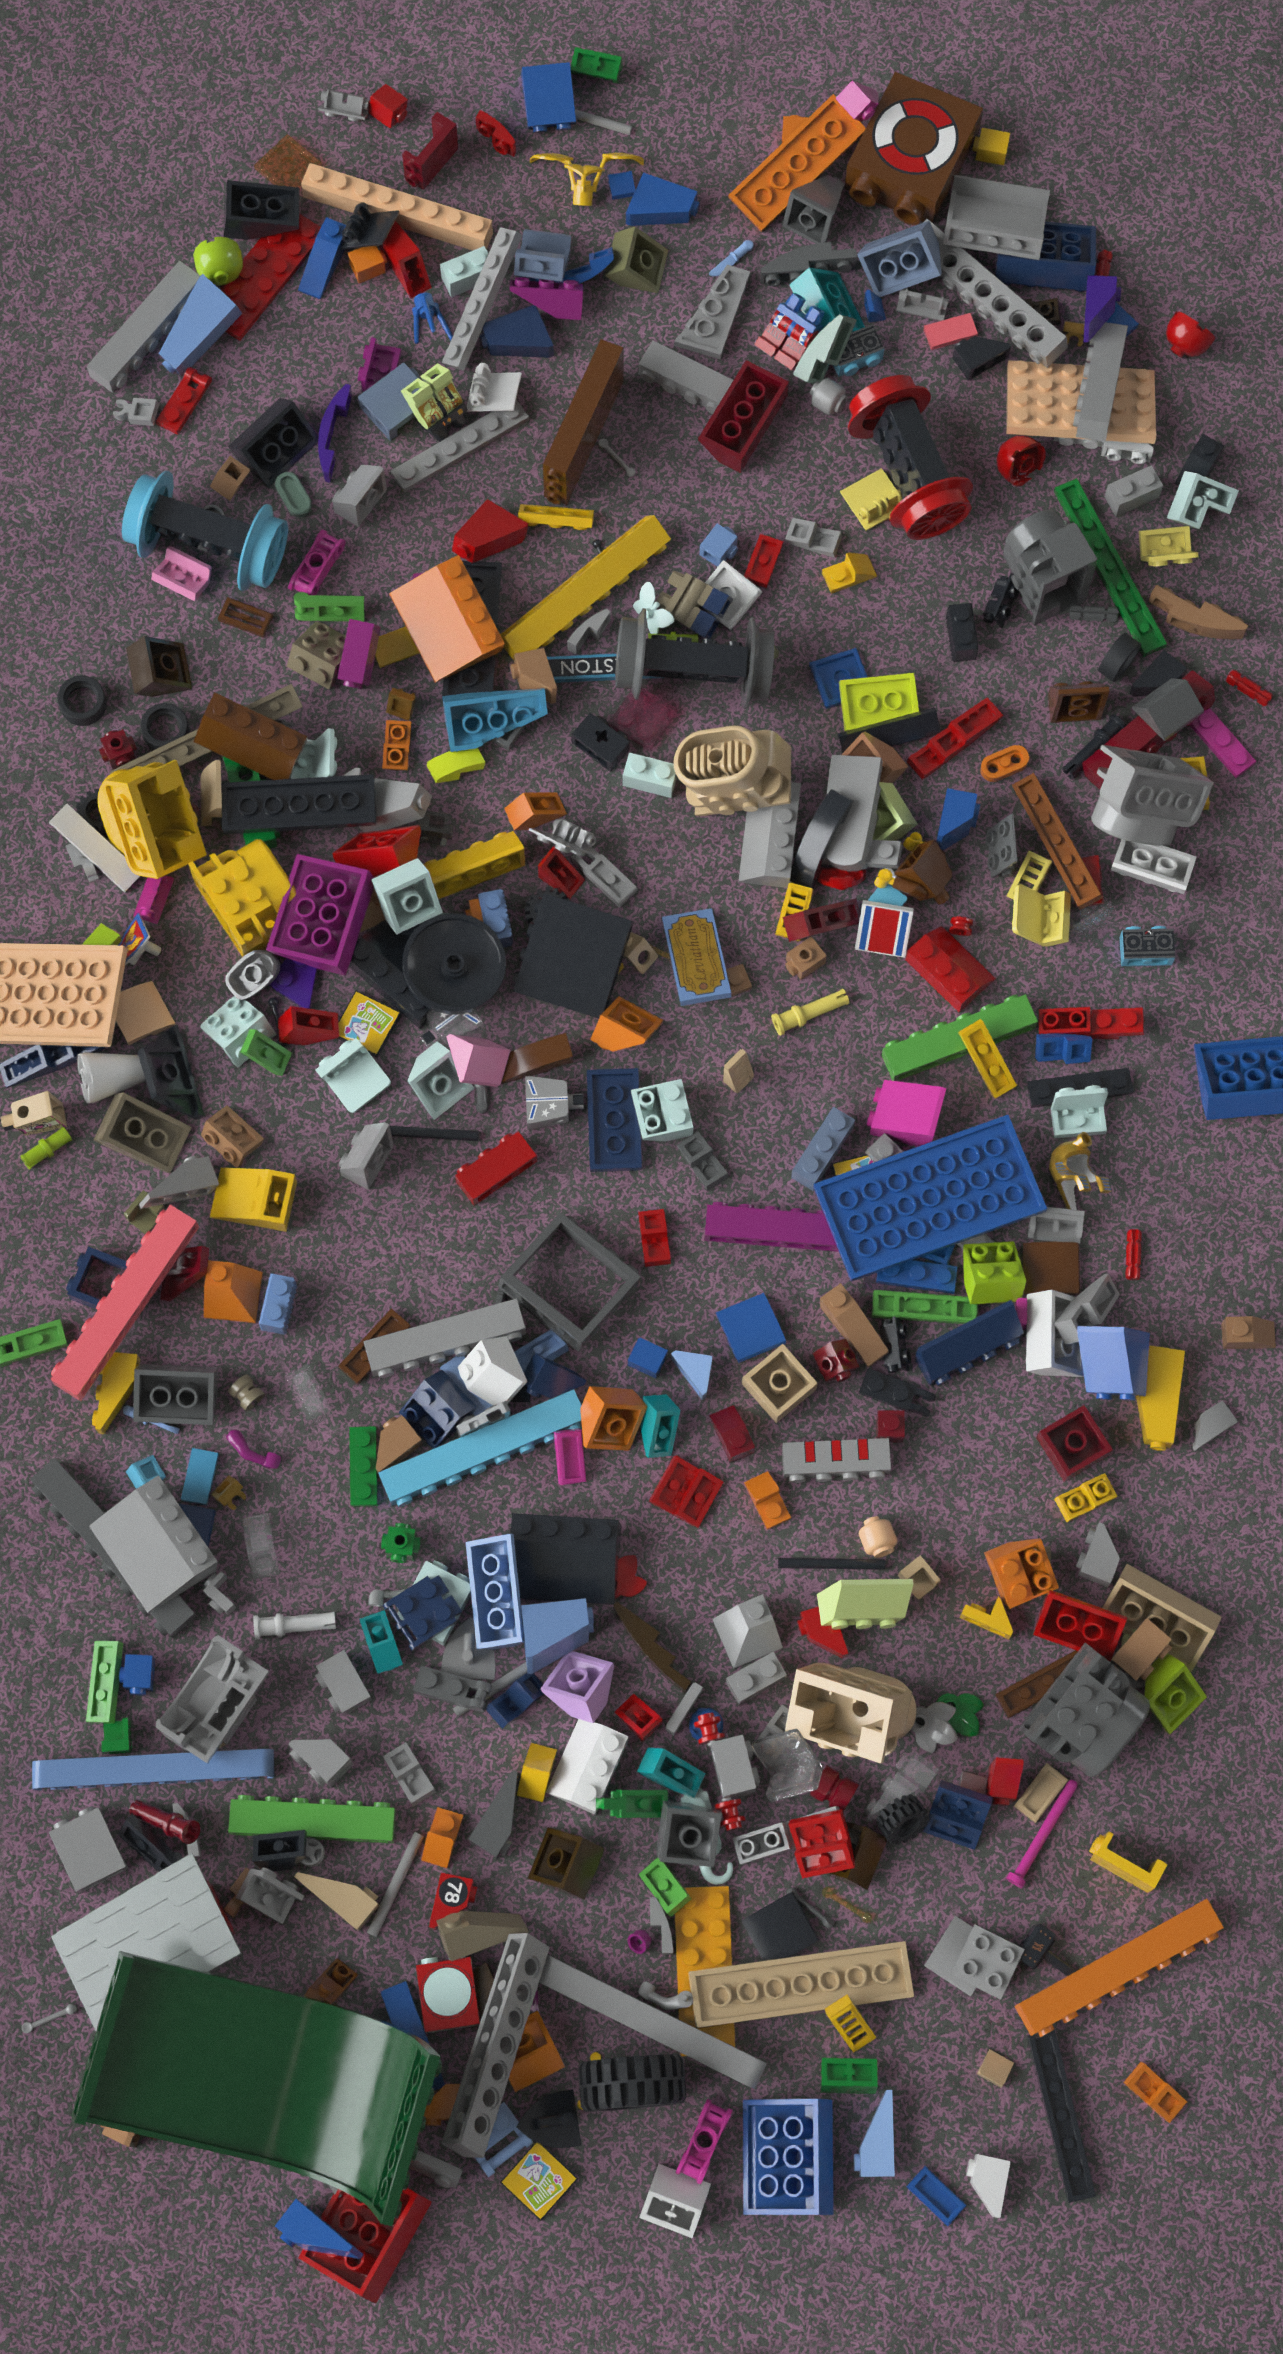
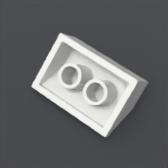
[1111,839,1196,895]
[1026,1290,1084,1377]
[546,1719,629,1815]

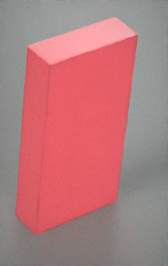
[924,313,978,350]

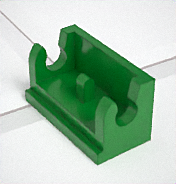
[570,47,623,84]
[820,2058,878,2094]

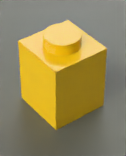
[973,128,1010,166]

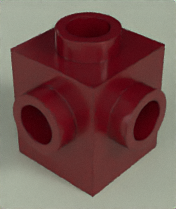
[99,729,137,770]
[812,1339,859,1383]

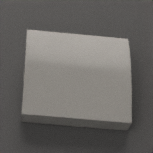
[924,1916,976,1996]

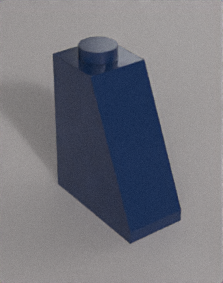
[479,305,554,358]

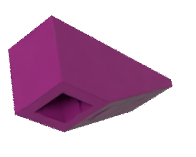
[510,277,583,320]

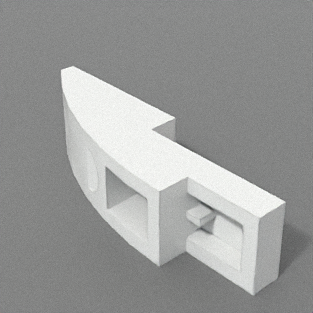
[1053,437,1153,464]

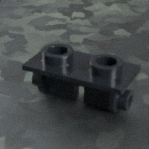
[983,573,1020,629]
[880,1316,912,1373]

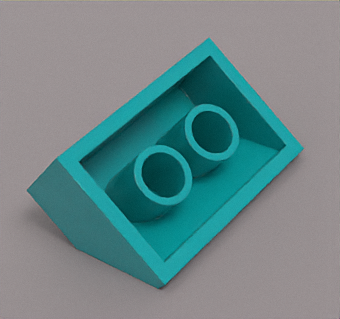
[790,267,865,332]

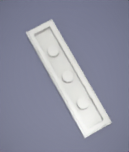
[49,804,140,892]

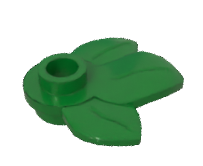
[936,1693,984,1737]

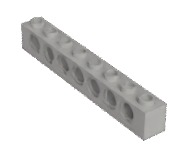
[923,219,1068,368]
[441,1933,550,2158]

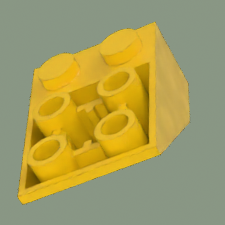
[210,1168,297,1232]

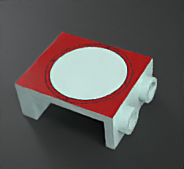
[416,1957,480,2034]

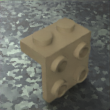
[286,622,346,690]

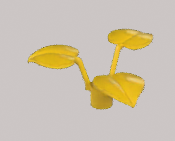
[530,152,644,206]

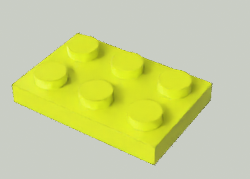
[839,673,919,731]

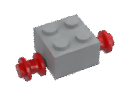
[694,1712,760,1831]

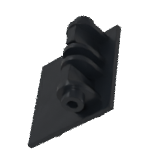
[341,202,399,249]

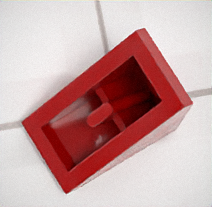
[538,847,585,899]
[614,1694,663,1742]

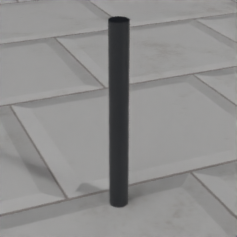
[390,1126,479,1141]
[778,1558,885,1570]

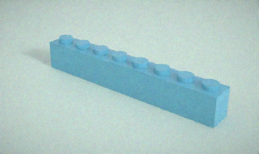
[378,1390,582,1507]

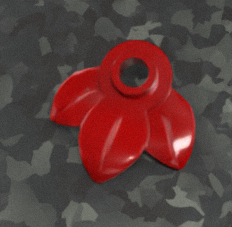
[616,1555,647,1598]

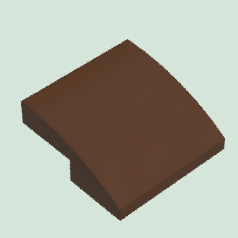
[1023,1242,1080,1296]

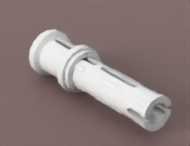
[253,1612,336,1640]

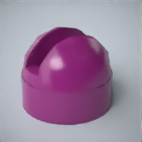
[627,1929,652,1954]

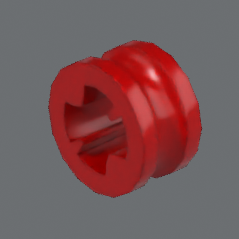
[949,916,973,936]

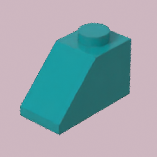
[640,1394,681,1458]
[359,1610,403,1673]
[637,1747,706,1798]

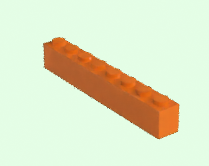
[1014,1899,1224,2037]

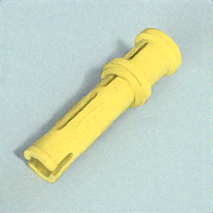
[771,989,849,1036]

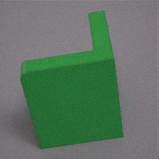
[101,1718,132,1755]

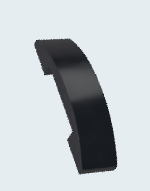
[790,789,854,889]

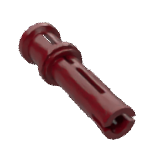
[129,1800,200,1844]

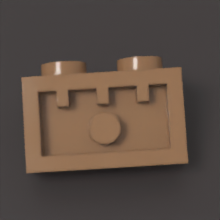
[201,1105,264,1168]

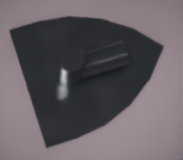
[516,2089,582,2148]

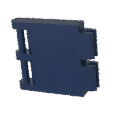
[383,1575,462,1651]

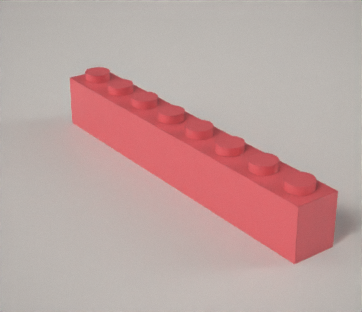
[51,1205,199,1401]

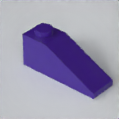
[1083,275,1121,342]

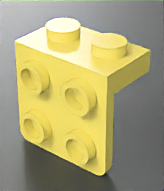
[1139,526,1199,566]
[1012,885,1071,947]

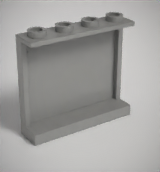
[943,175,1050,260]

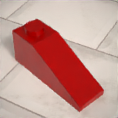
[987,1757,1024,1806]

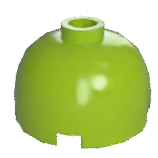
[193,237,243,286]

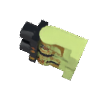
[401,363,468,442]

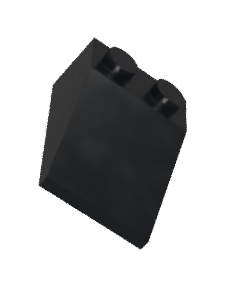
[223,180,300,240]

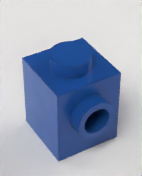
[119,1654,156,1696]

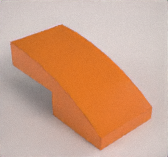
[1123,2062,1187,2123]

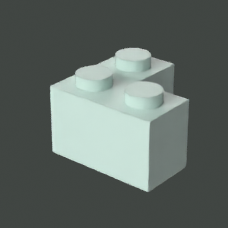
[1167,471,1239,529]

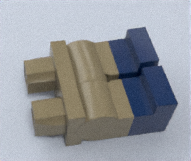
[656,571,733,639]

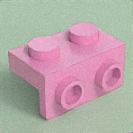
[151,546,212,601]

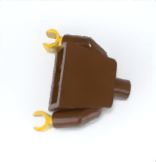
[874,832,952,905]

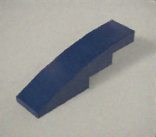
[0,1045,106,1088]

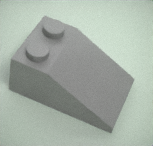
[339,1122,394,1190]

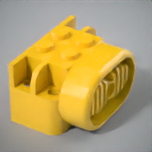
[98,760,207,879]
[188,839,296,957]

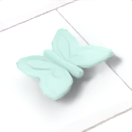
[633,582,675,634]

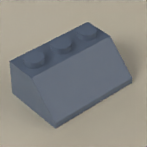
[857,221,942,297]

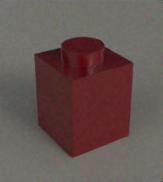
[876,1410,905,1443]

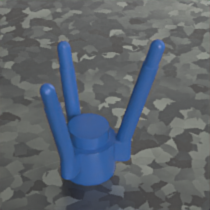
[412,293,453,344]

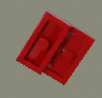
[648,1455,723,1528]
[788,1809,855,1879]

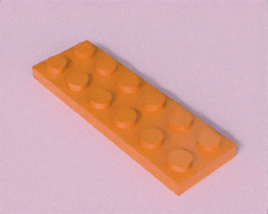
[728,94,866,232]

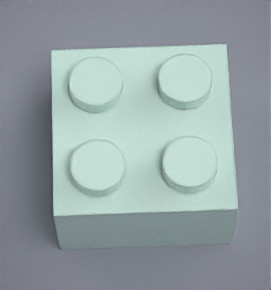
[371,858,443,934]

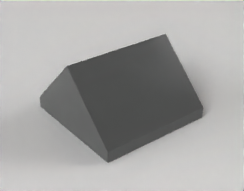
[1132,678,1204,741]

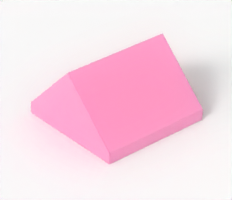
[446,1034,510,1087]

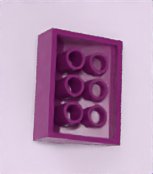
[266,854,374,976]

